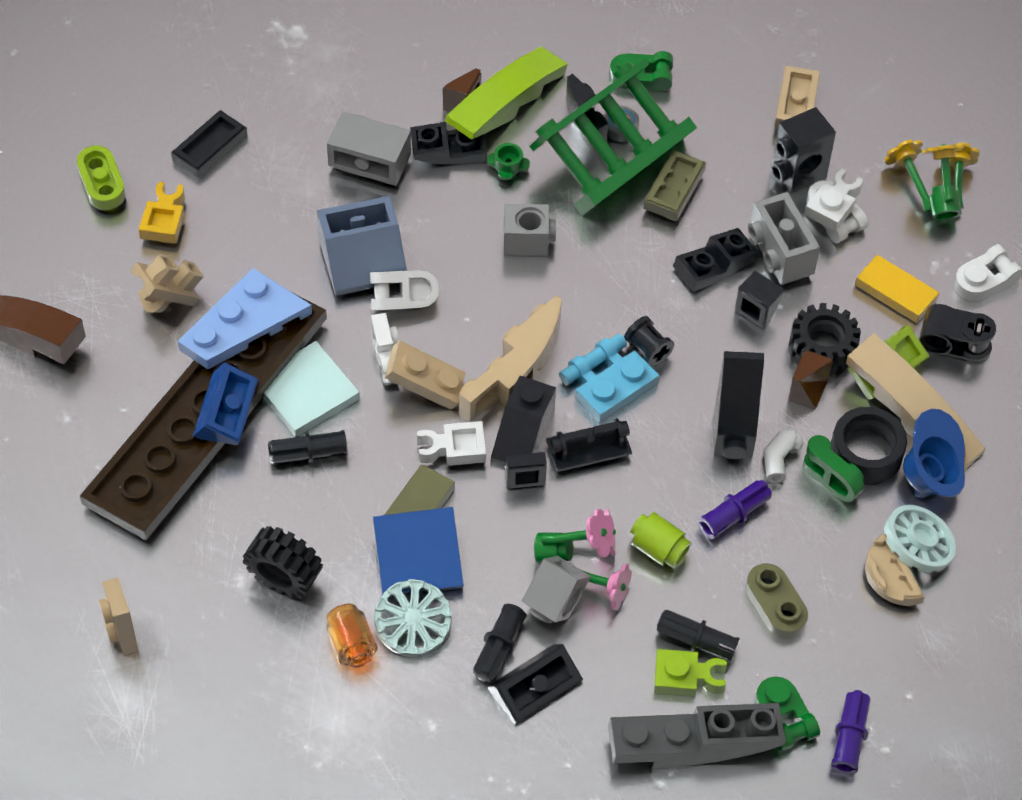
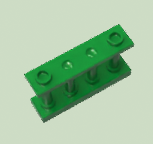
[529,59,697,216]

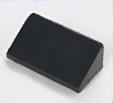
[487,644,583,723]

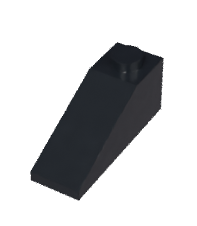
[713,351,764,459]

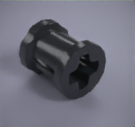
[624,316,675,367]

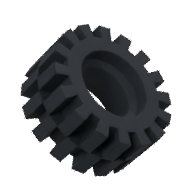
[789,303,861,376]
[242,526,323,598]

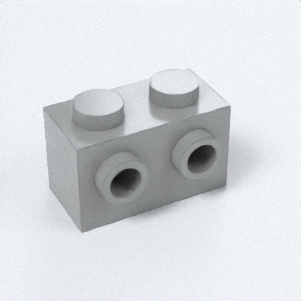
[327,111,411,186]
[748,192,820,285]

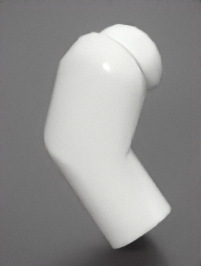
[764,429,803,483]

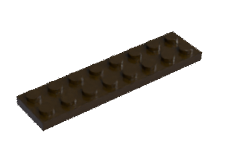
[80,291,327,540]

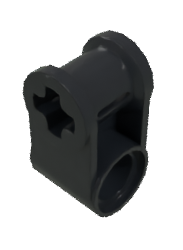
[919,304,996,362]

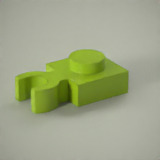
[654,649,727,697]

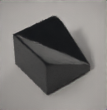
[735,271,784,329]

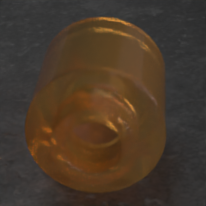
[326,603,378,668]

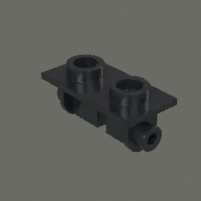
[546,418,632,472]

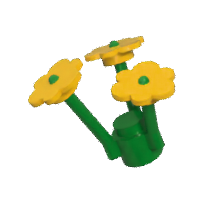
[884,140,980,220]

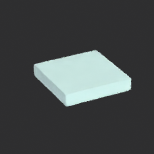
[263,341,360,437]

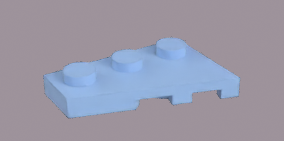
[177,268,312,369]

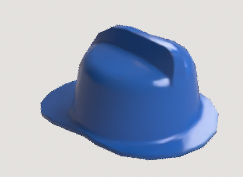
[903,409,965,498]

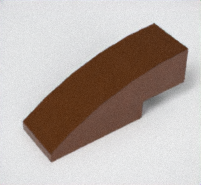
[0,295,86,364]

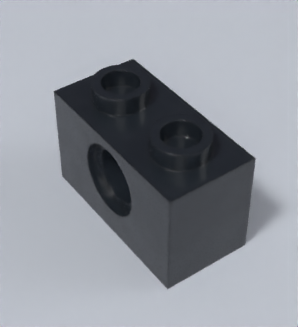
[771,107,836,194]

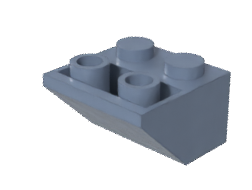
[317,196,407,296]

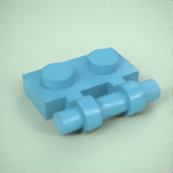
[559,334,659,423]

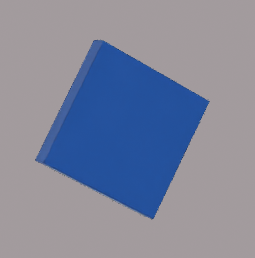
[373,507,464,597]

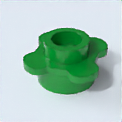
[487,143,530,180]

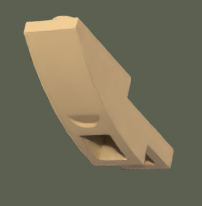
[459,295,562,422]

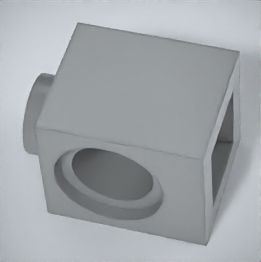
[503,204,556,257]
[521,556,591,623]

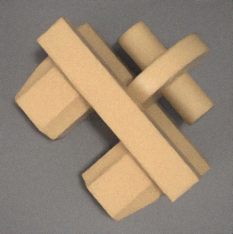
[130,254,204,314]

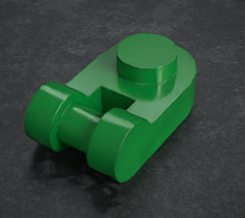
[609,51,673,92]
[803,435,864,502]
[755,676,820,751]

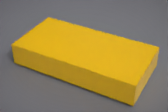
[855,254,939,323]

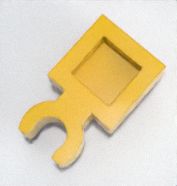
[138,182,185,244]

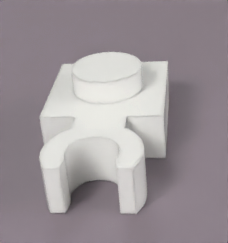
[804,168,863,231]
[371,313,399,386]
[417,421,486,466]

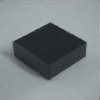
[505,452,547,489]

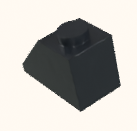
[490,375,556,466]

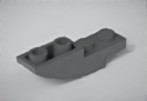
[608,703,786,769]

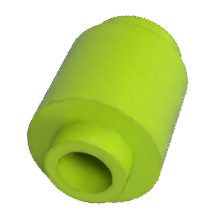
[630,512,692,569]

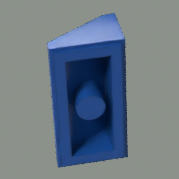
[193,362,258,445]

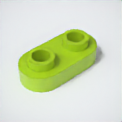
[77,145,125,210]

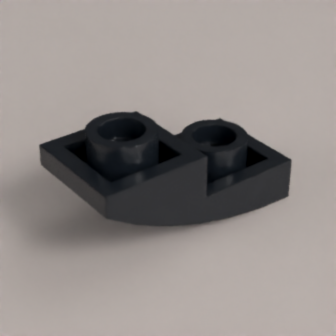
[566,73,608,153]
[410,122,488,164]
[673,228,759,292]

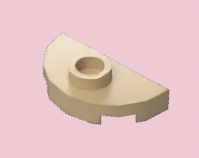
[865,534,925,606]

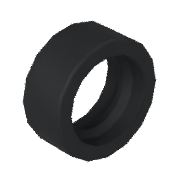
[831,407,908,484]

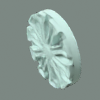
[884,505,956,573]
[374,579,451,657]

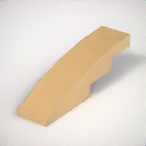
[846,333,986,470]

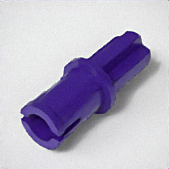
[698,480,772,539]
[831,690,871,774]

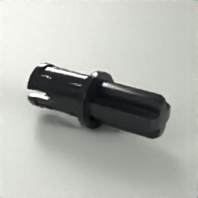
[268,430,348,463]
[473,603,527,682]
[657,610,740,663]

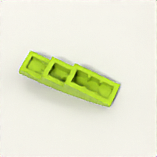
[445,46,568,139]

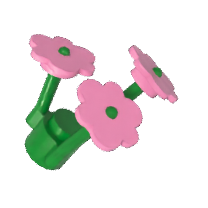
[534,509,632,611]

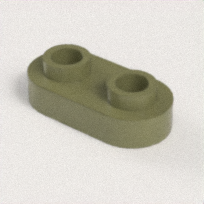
[746,563,808,639]

